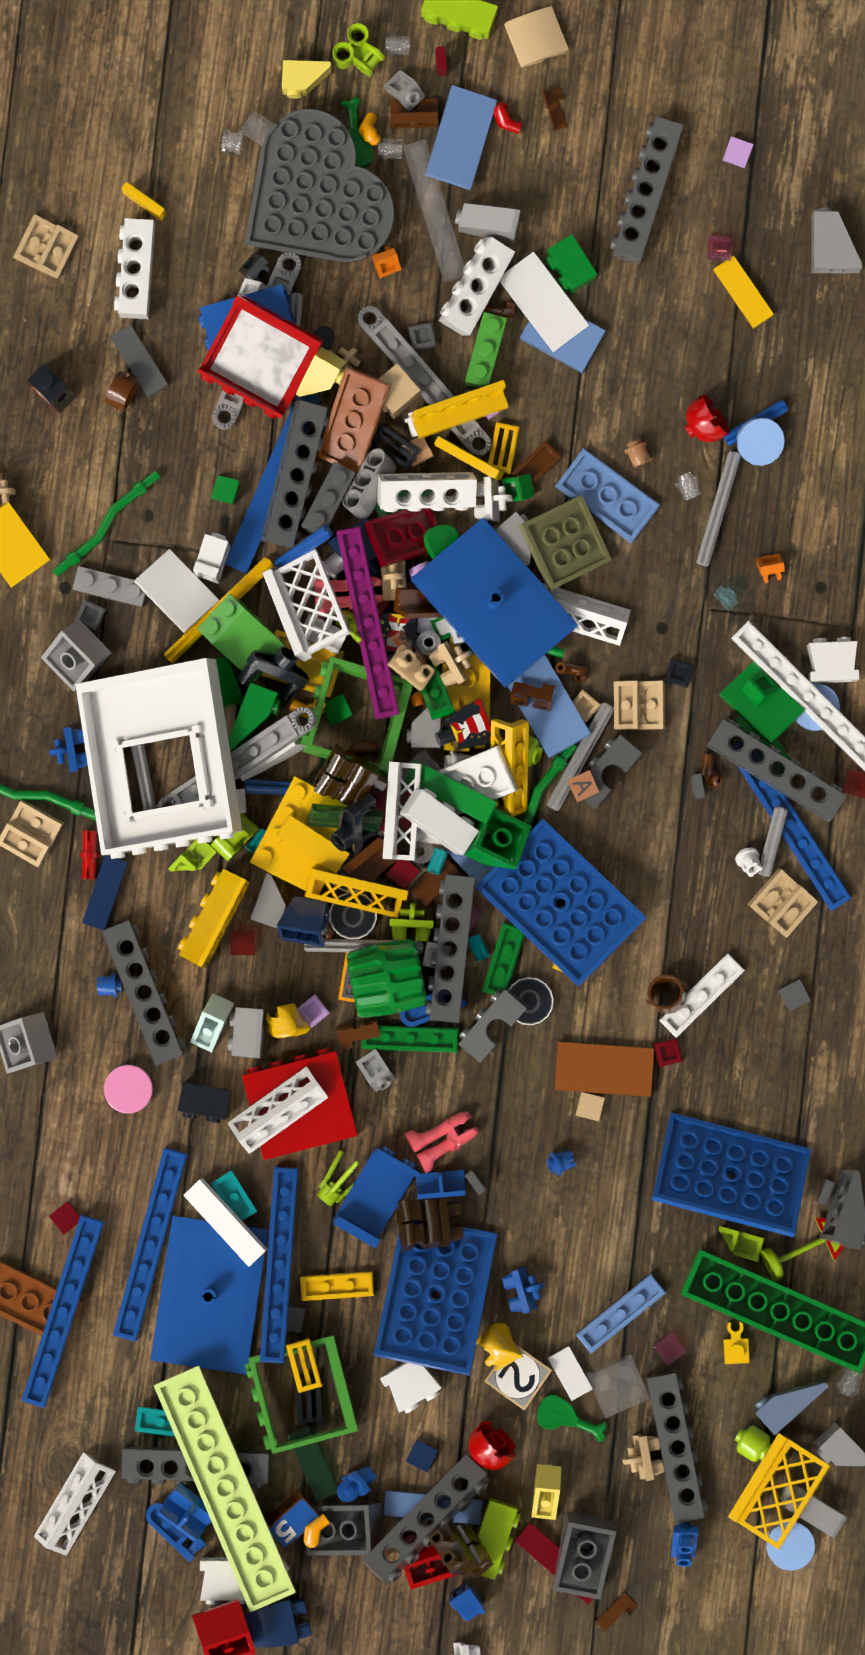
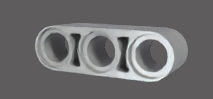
[343,448,396,519]
[778,1481,848,1538]

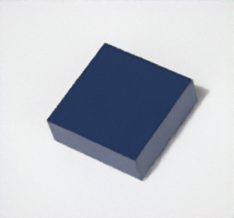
[406,1439,438,1472]

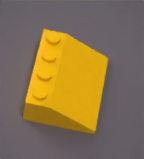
[250,776,347,895]
[178,869,250,968]

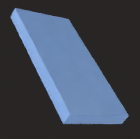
[425,85,497,190]
[555,448,660,544]
[508,655,591,759]

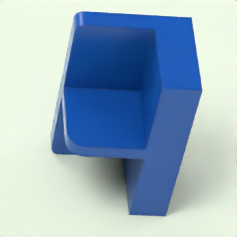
[416,1170,466,1199]
[158,1483,212,1541]
[449,1580,486,1621]

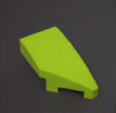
[168,840,217,871]
[719,1226,765,1262]

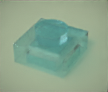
[713,585,738,612]

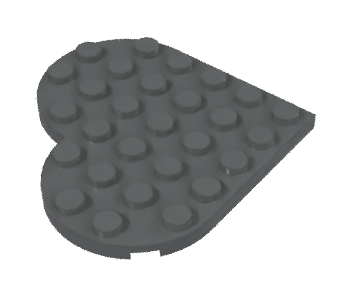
[245,109,395,263]

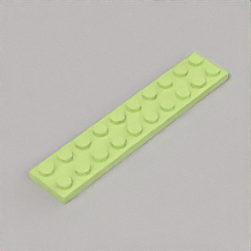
[154,1365,296,1612]

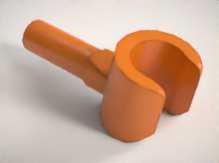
[410,691,425,707]

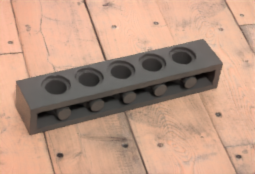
[610,116,683,265]
[261,400,329,548]
[706,719,846,822]
[426,875,475,1023]
[102,920,186,1066]
[646,1371,707,1523]
[121,1446,270,1488]
[363,1455,489,1586]

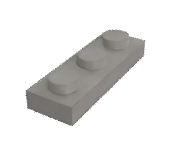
[72,566,146,608]

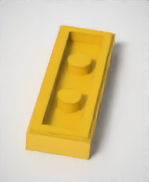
[713,256,774,329]
[434,436,505,480]
[276,814,349,874]
[300,1271,374,1301]

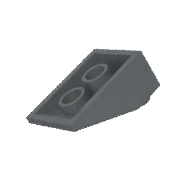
[819,1169,865,1250]
[306,1502,384,1556]
[552,1511,617,1600]

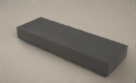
[110,324,168,399]

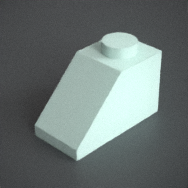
[190,993,234,1053]

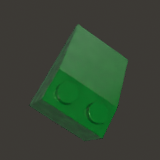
[228,683,282,753]

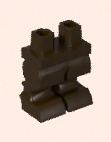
[314,744,388,810]
[396,1198,464,1253]
[429,1523,494,1579]

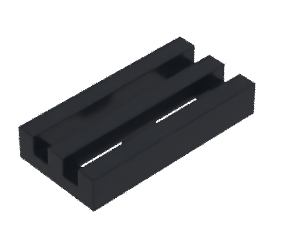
[372,423,422,470]
[296,1372,322,1423]

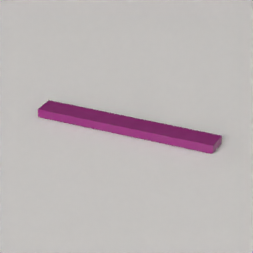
[336,526,399,720]

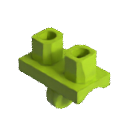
[390,902,433,942]

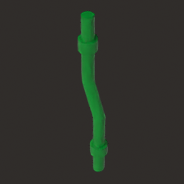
[52,470,161,577]
[522,745,577,825]
[0,784,96,821]

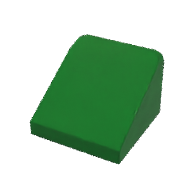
[502,474,535,502]
[211,476,241,506]
[742,671,779,706]
[324,694,353,726]

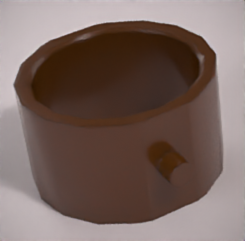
[105,371,139,412]
[646,974,688,1014]

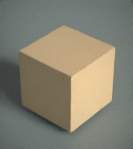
[379,364,421,420]

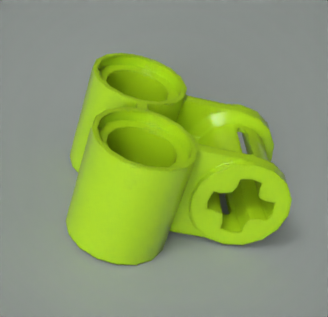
[333,23,385,77]
[211,812,260,862]

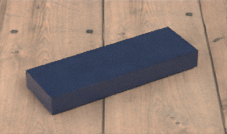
[82,855,128,930]

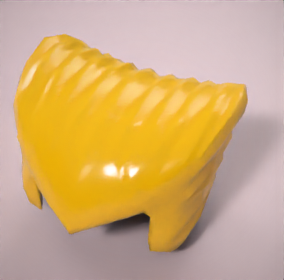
[265,1003,310,1039]
[476,1322,524,1371]

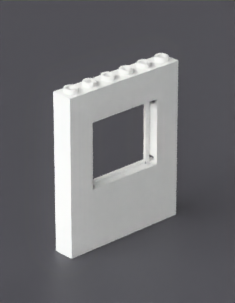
[76,658,242,859]

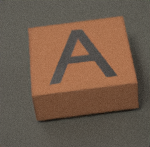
[567,770,599,802]

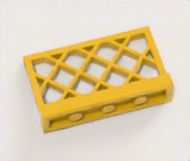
[728,1433,831,1550]

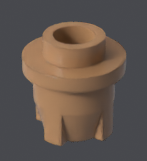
[624,439,651,468]

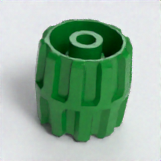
[346,940,427,1018]

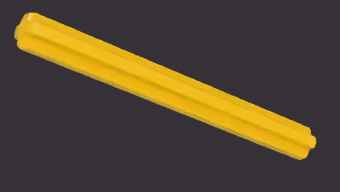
[164,557,274,663]

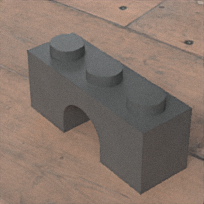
[301,462,356,534]
[581,735,642,810]
[458,987,529,1063]

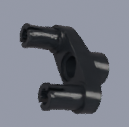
[237,647,310,703]
[330,793,377,857]

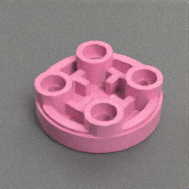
[104,1065,153,1113]

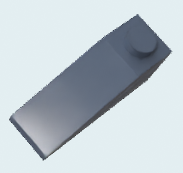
[753,1380,829,1435]

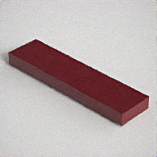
[514,1522,604,1605]

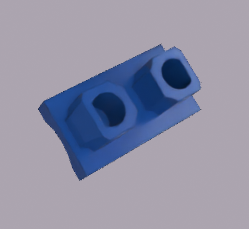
[49,727,88,773]
[502,1266,545,1314]
[337,1466,377,1502]
[671,1522,698,1567]

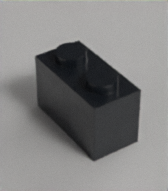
[177,1082,232,1123]

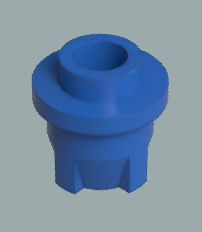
[96,973,123,997]
[547,1150,576,1176]

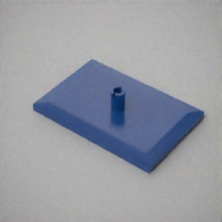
[411,517,578,688]
[475,819,647,987]
[652,1112,811,1237]
[151,1215,268,1374]
[374,1221,497,1376]

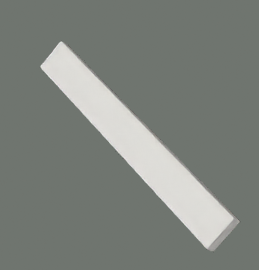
[731,621,865,771]

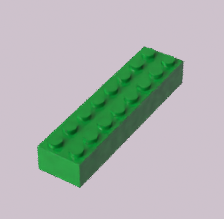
[679,1248,865,1373]

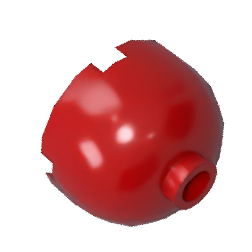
[685,394,729,443]
[468,1421,517,1470]

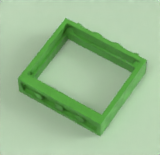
[301,657,412,776]
[245,1336,358,1454]

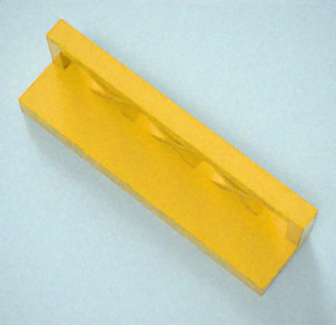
[411,380,509,439]
[491,718,529,817]
[305,868,408,918]

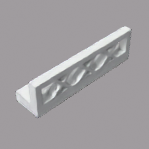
[542,583,631,646]
[383,762,422,861]
[228,1067,328,1154]
[34,1452,116,1555]

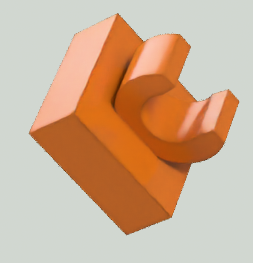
[372,246,402,278]
[756,554,785,583]

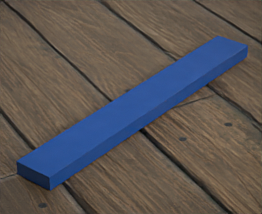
[225,394,322,574]
[731,741,852,911]
[113,1147,188,1342]
[260,1167,298,1364]
[22,1214,105,1408]

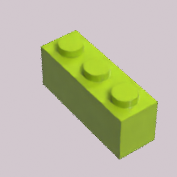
[421,0,498,40]
[477,1497,520,1580]

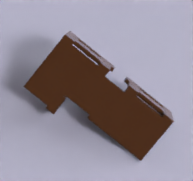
[542,88,567,131]
[390,630,428,665]
[510,682,555,711]
[336,1017,380,1050]
[594,1591,637,1631]

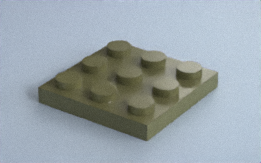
[519,495,612,591]

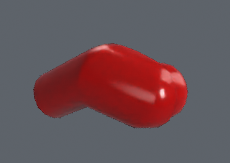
[493,102,522,134]

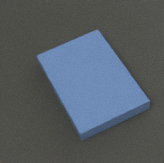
[520,320,605,373]

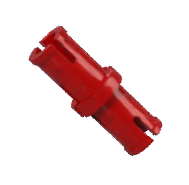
[80,831,99,879]

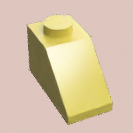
[282,60,331,99]
[296,347,347,397]
[531,1464,561,1520]

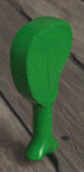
[341,97,374,168]
[424,525,459,559]
[536,1394,608,1442]

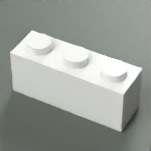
[399,788,479,855]

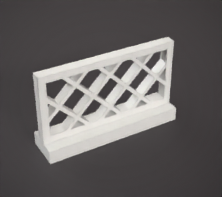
[263,549,351,661]

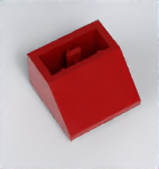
[404,1534,457,1590]
[192,1599,256,1655]

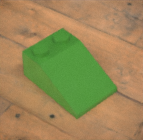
[197,594,287,682]

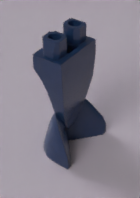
[244,1596,312,1648]

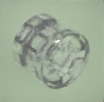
[221,129,244,155]

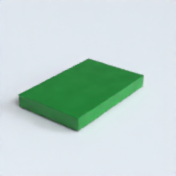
[719,661,805,745]

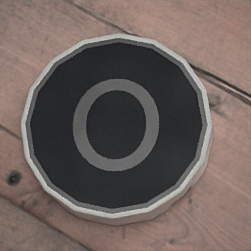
[329,892,377,939]
[509,977,554,1025]

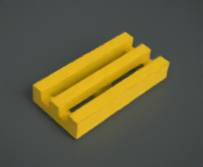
[121,182,166,222]
[488,422,520,474]
[286,1339,322,1393]

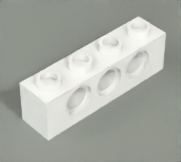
[114,218,155,319]
[439,237,515,336]
[377,472,477,512]

